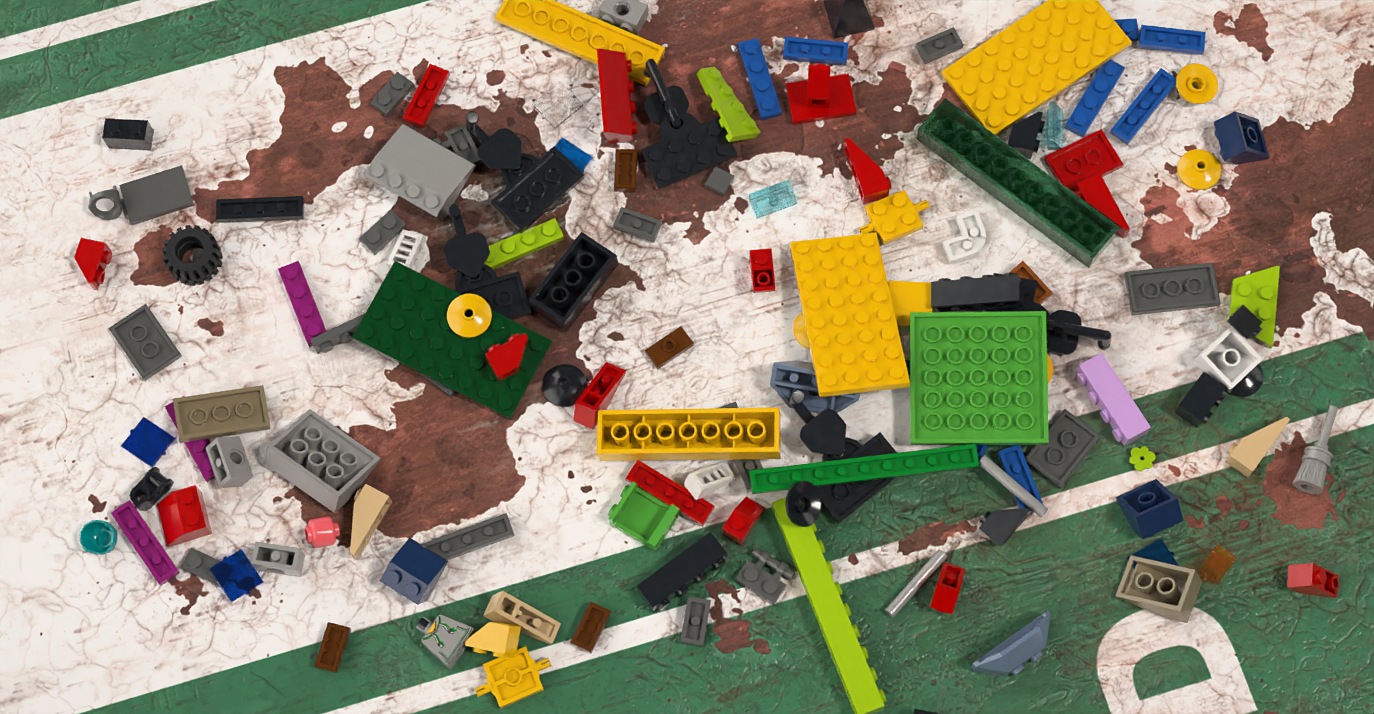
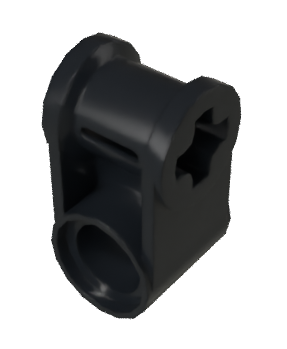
[129,467,174,511]

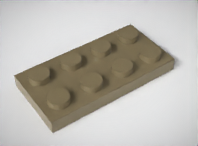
[173,385,270,443]

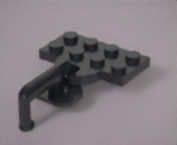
[641,59,738,190]
[466,111,585,233]
[444,204,532,320]
[985,273,1112,355]
[789,390,897,524]

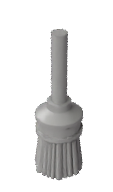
[1292,406,1338,495]

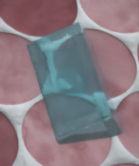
[1046,101,1064,150]
[749,180,797,219]

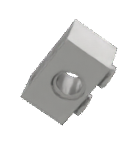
[599,0,649,35]
[206,436,253,488]
[251,542,306,577]

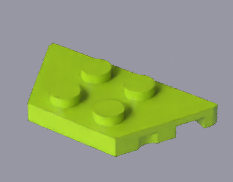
[1229,266,1280,349]

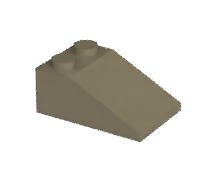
[1115,555,1202,623]

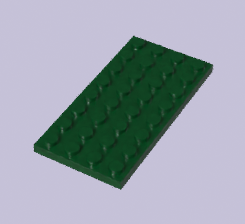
[352,261,552,420]

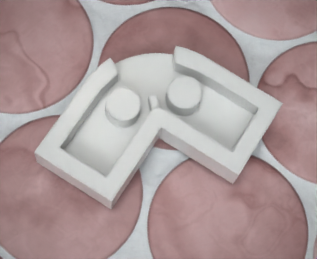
[942,210,986,264]

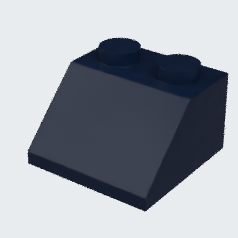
[1214,111,1269,165]
[1116,479,1183,539]
[380,538,448,605]

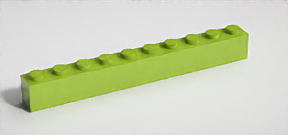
[772,497,887,714]

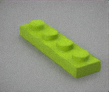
[485,218,564,270]

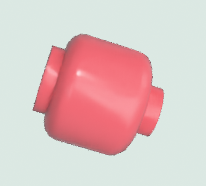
[305,516,340,548]

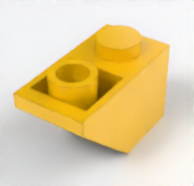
[465,622,521,658]

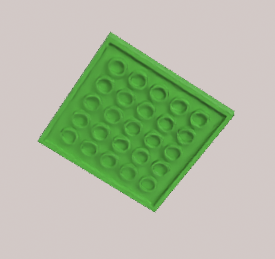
[910,311,1049,445]

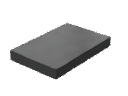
[119,165,194,225]
[108,304,182,381]
[1025,409,1101,489]

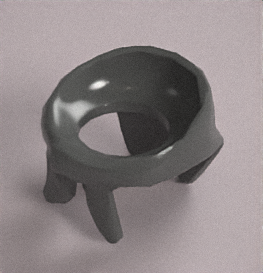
[88,185,122,220]

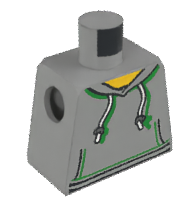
[416,615,475,670]

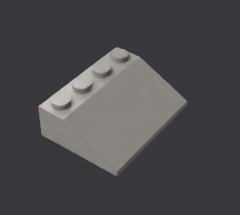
[364,124,476,221]
[264,409,381,513]

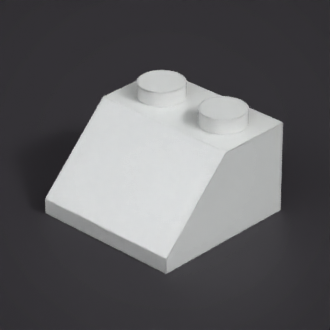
[1193,326,1263,390]

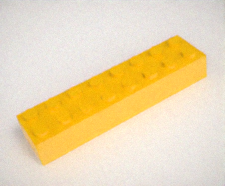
[597,407,781,461]

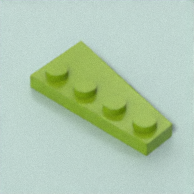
[697,67,761,142]

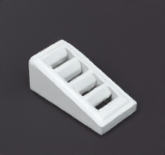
[387,229,424,270]
[684,461,736,500]

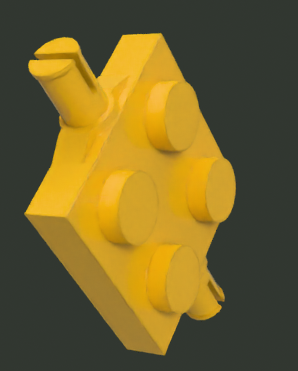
[858,190,930,245]
[475,646,552,708]

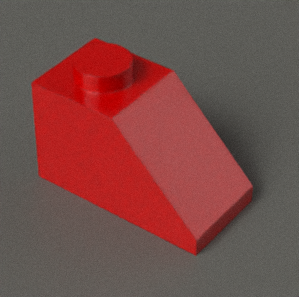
[722,496,766,546]
[930,562,966,614]

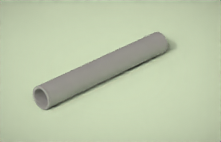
[979,455,1048,518]
[885,549,947,618]

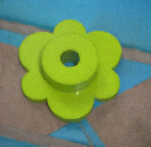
[1129,446,1156,472]

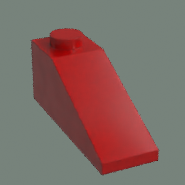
[844,138,892,205]
[1073,173,1130,239]
[573,362,626,429]

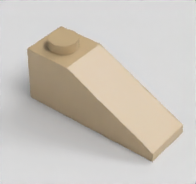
[1225,417,1290,477]
[350,484,392,561]
[483,591,561,644]

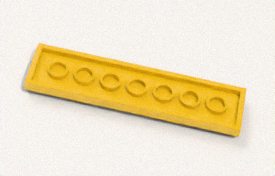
[495,0,665,86]

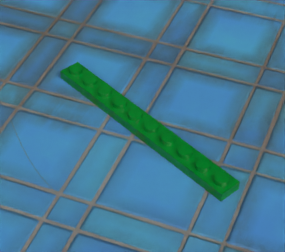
[749,444,979,494]

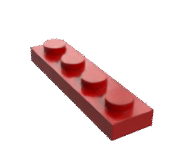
[625,460,715,527]

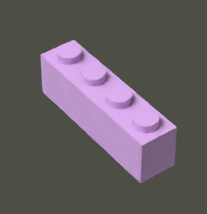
[1076,352,1151,447]

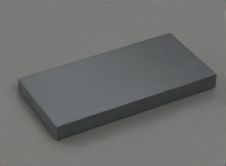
[1124,263,1221,316]

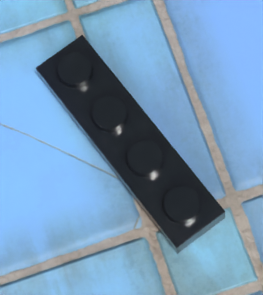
[216,196,305,223]

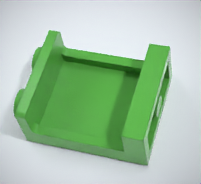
[608,481,680,552]

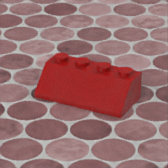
[597,49,638,144]

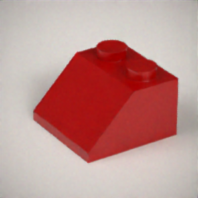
[157,485,212,547]

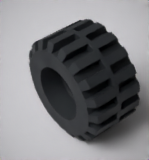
[162,225,223,285]

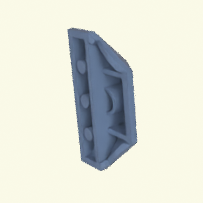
[770,360,860,413]
[971,610,1050,677]

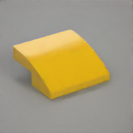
[888,280,932,326]

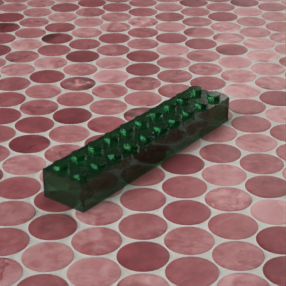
[916,98,1120,268]

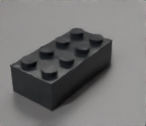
[529,232,618,332]

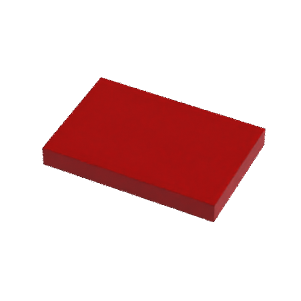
[785,73,857,125]
[1044,129,1124,195]

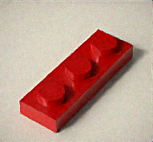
[403,64,450,128]

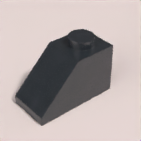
[1226,305,1263,339]
[979,508,1032,546]

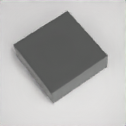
[705,166,734,196]

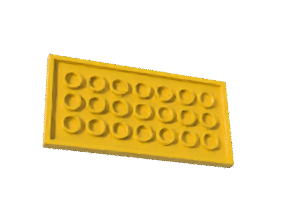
[941,0,1132,139]
[789,233,910,397]

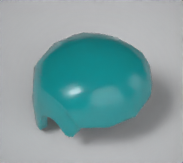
[80,520,118,555]

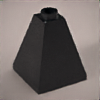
[823,0,875,39]

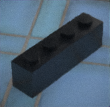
[931,273,1024,312]
[636,532,727,613]

